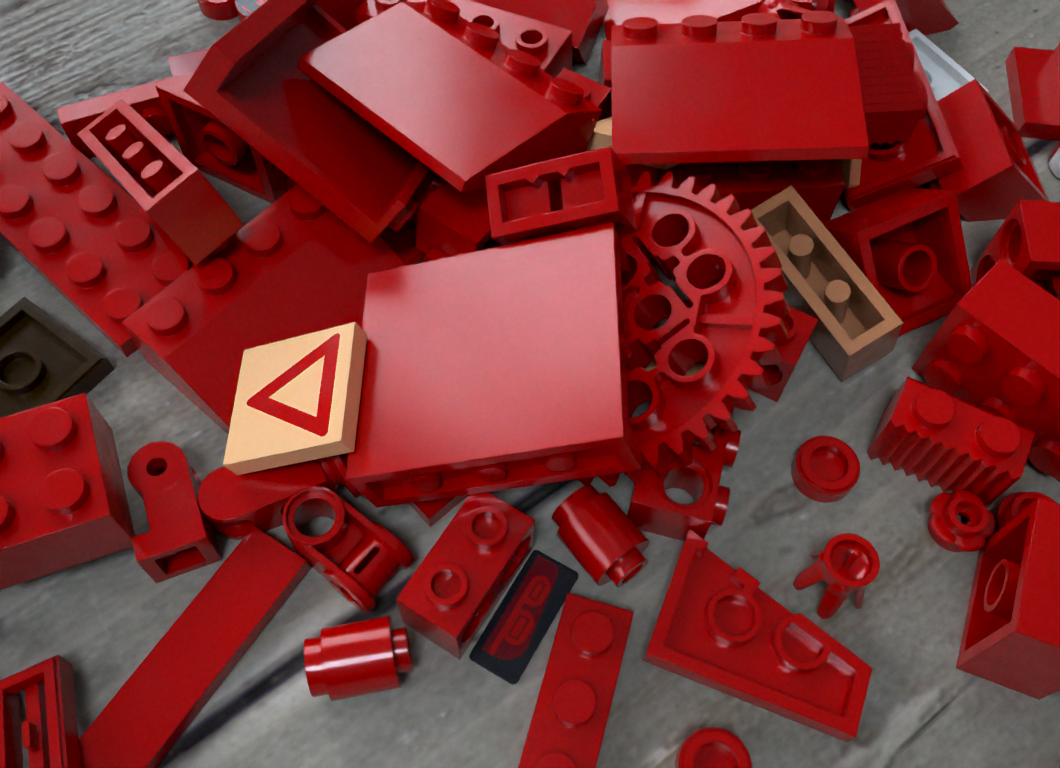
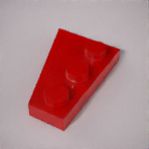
[643,529,872,742]

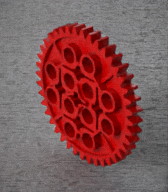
[577,171,790,486]

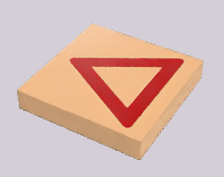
[223,322,367,475]

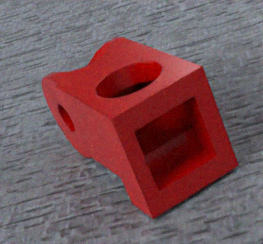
[127,441,222,584]
[197,459,331,540]

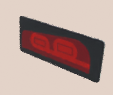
[469,550,578,685]

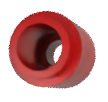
[551,485,649,587]
[304,615,413,701]

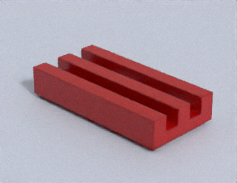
[0,655,82,768]

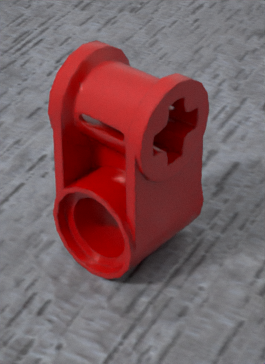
[282,486,415,614]

